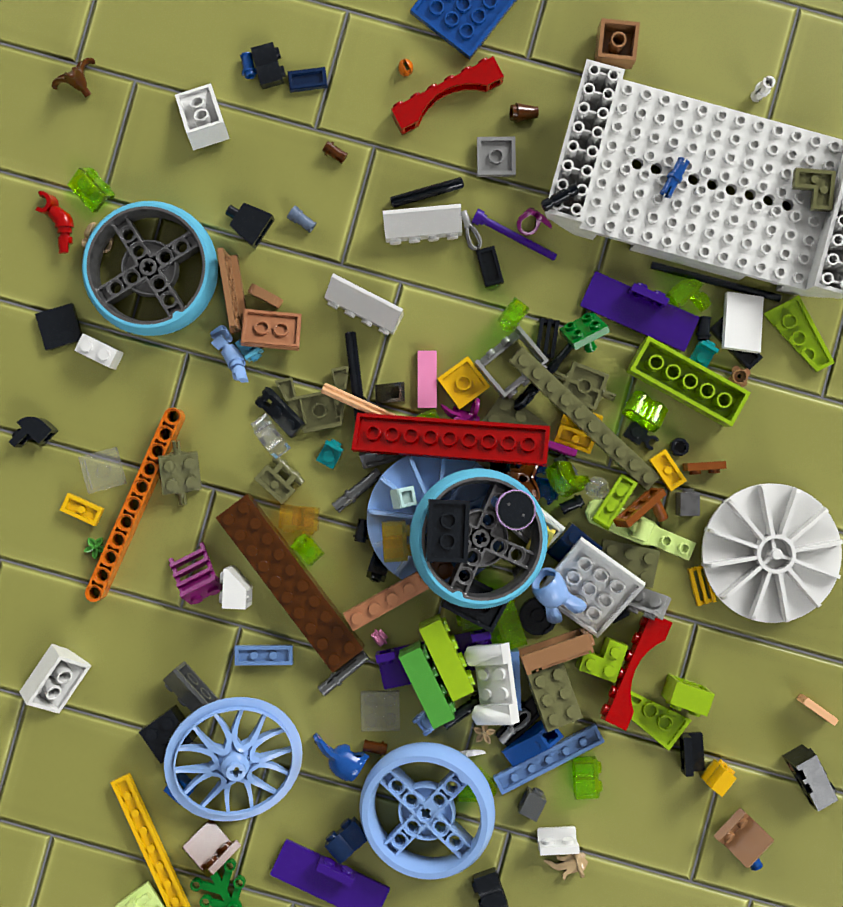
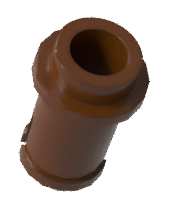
[322,141,348,164]
[363,739,388,757]

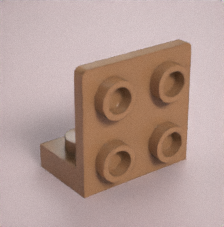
[714,808,774,868]

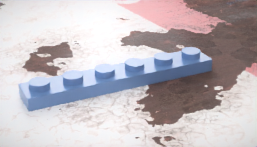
[493,723,605,795]

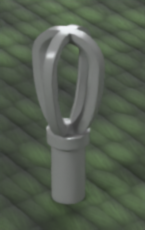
[461,210,482,250]
[499,708,531,744]

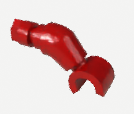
[35,191,74,254]

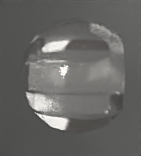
[585,476,610,500]

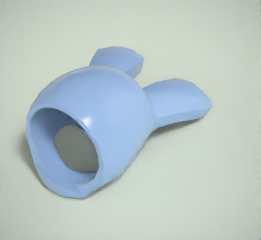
[531,567,587,624]

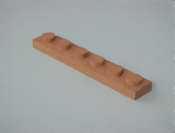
[343,562,454,631]

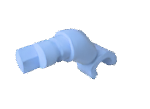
[210,325,249,383]

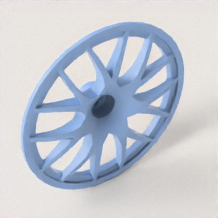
[164,697,303,821]

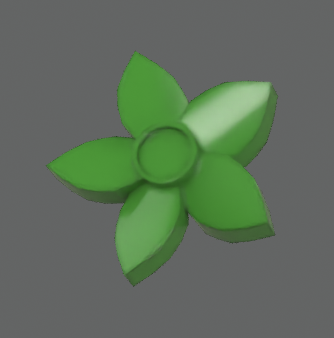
[84,537,104,560]

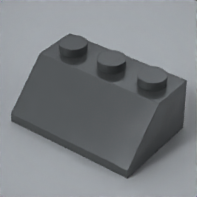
[163,661,219,723]

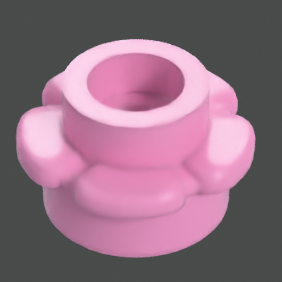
[371,629,388,647]

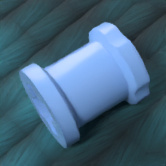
[412,710,434,736]

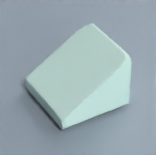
[390,486,417,509]

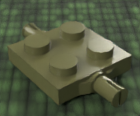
[553,361,616,411]
[157,440,202,505]

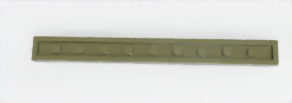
[508,346,660,491]

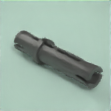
[332,468,382,513]
[318,650,370,696]

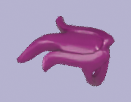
[516,208,552,236]
[441,398,480,421]

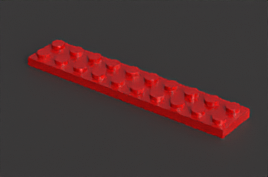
[351,413,550,467]

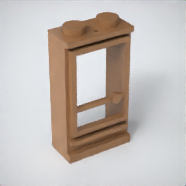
[518,627,595,675]

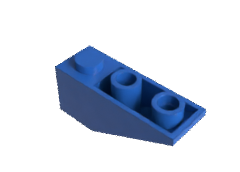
[502,720,564,767]

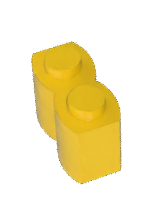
[700,759,737,797]

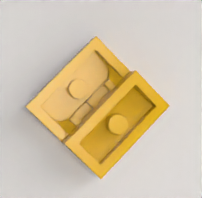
[554,412,603,454]

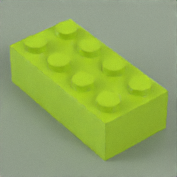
[419,613,476,701]

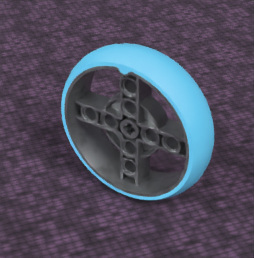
[82,201,218,336]
[410,468,548,609]

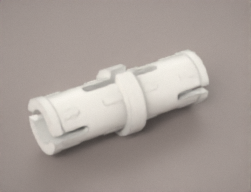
[750,76,776,102]

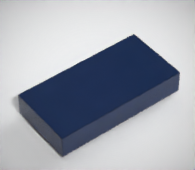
[287,67,328,93]

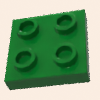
[559,312,610,353]

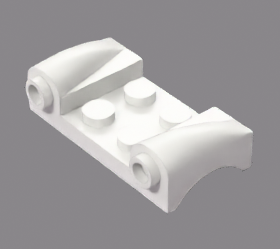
[464,642,520,725]

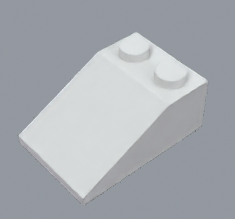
[175,83,230,150]

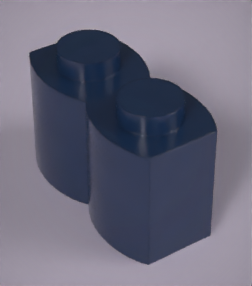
[325,817,367,864]

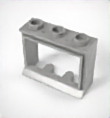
[474,325,549,399]

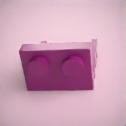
[169,542,223,605]

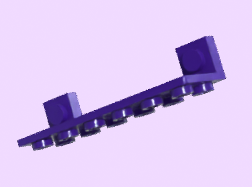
[375,629,492,690]

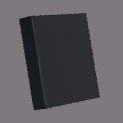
[35,303,82,351]

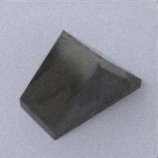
[375,382,405,404]

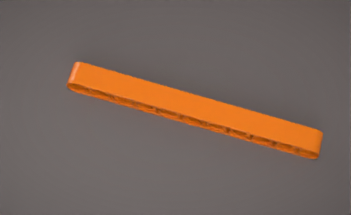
[85,408,185,602]

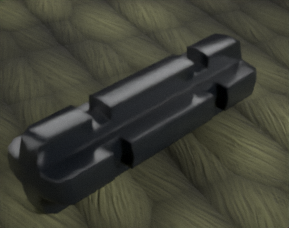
[541,184,579,211]

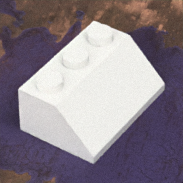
[19,644,91,713]

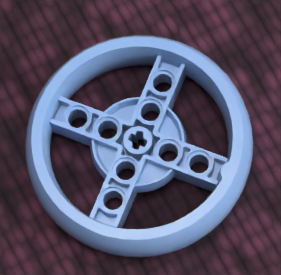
[359,742,495,880]

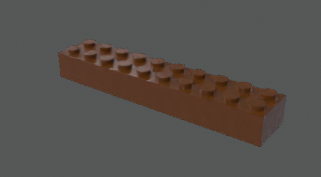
[216,494,365,673]

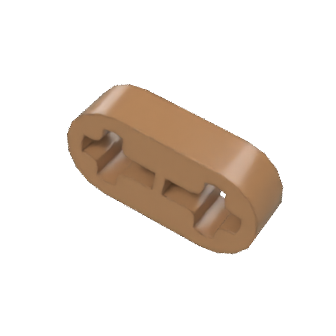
[247,283,284,309]

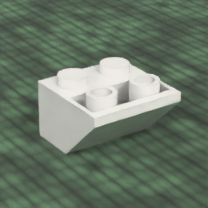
[219,565,253,609]

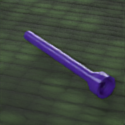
[472,208,557,261]

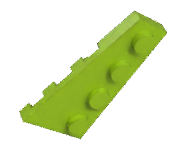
[763,295,835,372]
[608,691,692,751]

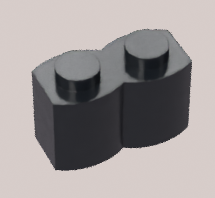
[251,42,286,89]
[471,867,509,907]

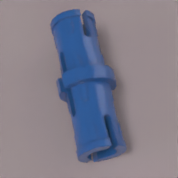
[660,157,690,198]

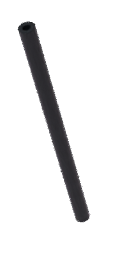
[650,261,782,302]

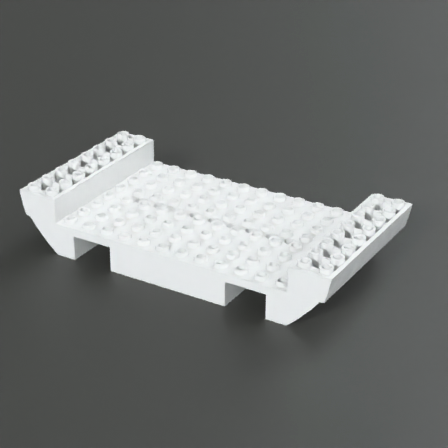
[545,59,843,299]

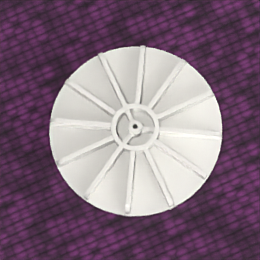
[701,483,843,623]

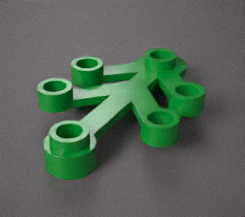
[190,858,246,907]

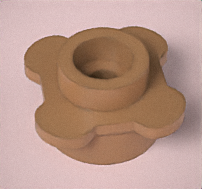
[728,366,751,387]

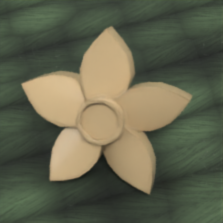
[473,725,496,744]

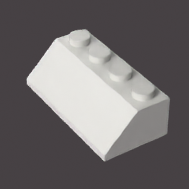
[383,204,462,245]
[324,273,404,336]

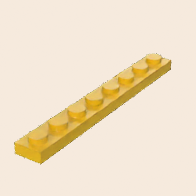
[110,772,191,907]

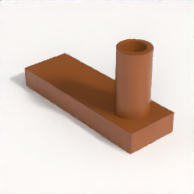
[613,488,668,528]

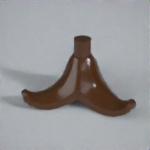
[52,58,95,98]
[499,465,540,502]

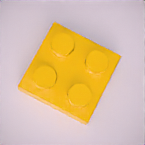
[437,356,490,410]

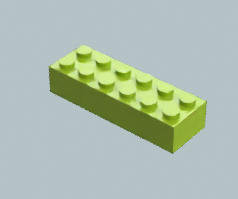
[626,336,751,428]

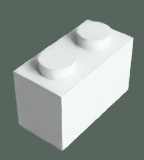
[74,334,124,370]

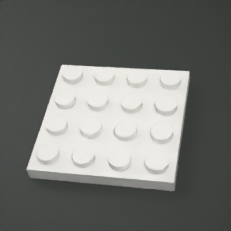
[540,537,645,638]

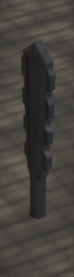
[514,343,574,411]

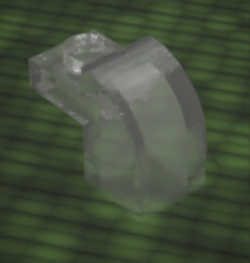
[251,413,291,459]

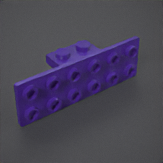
[580,271,699,352]
[270,839,390,907]

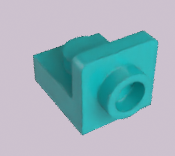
[689,340,719,368]
[316,439,344,469]

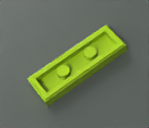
[592,473,638,530]

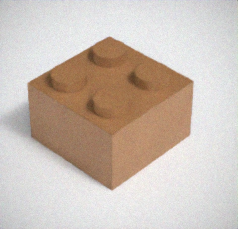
[594,18,640,69]

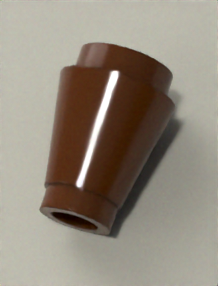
[509,103,539,123]

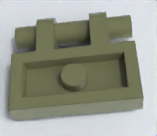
[254,455,305,505]

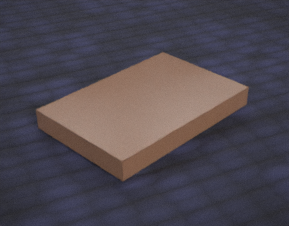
[241,309,302,351]

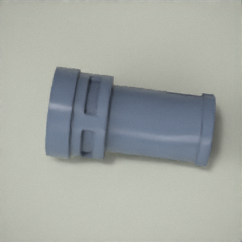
[287,205,317,233]

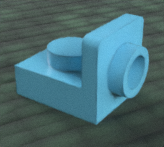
[235,339,264,362]

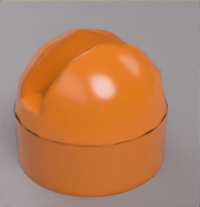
[398,59,413,76]

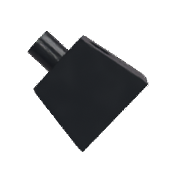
[225,203,275,250]

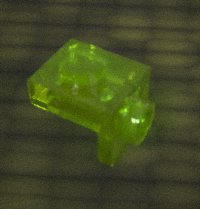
[291,534,325,566]

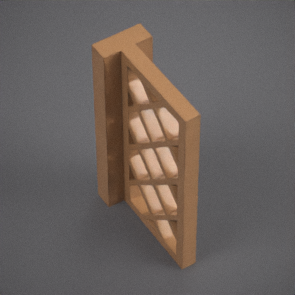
[217,247,247,334]

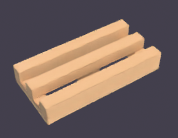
[796,694,839,726]

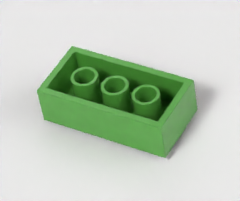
[399,640,456,729]

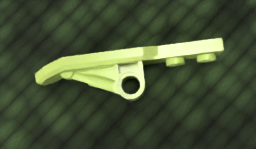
[585,498,696,561]

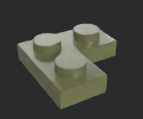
[792,168,836,212]

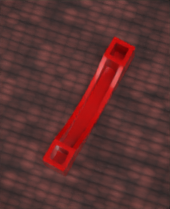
[391,56,504,135]
[600,616,672,731]

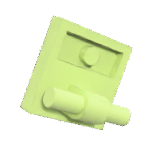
[115,880,166,907]

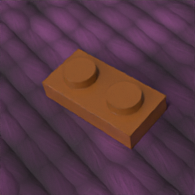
[683,461,727,475]

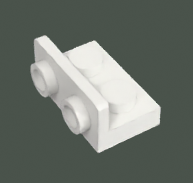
[537,826,580,856]

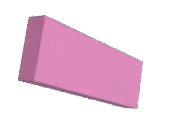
[418,351,437,408]

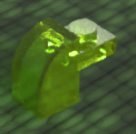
[665,279,712,312]
[545,461,591,498]

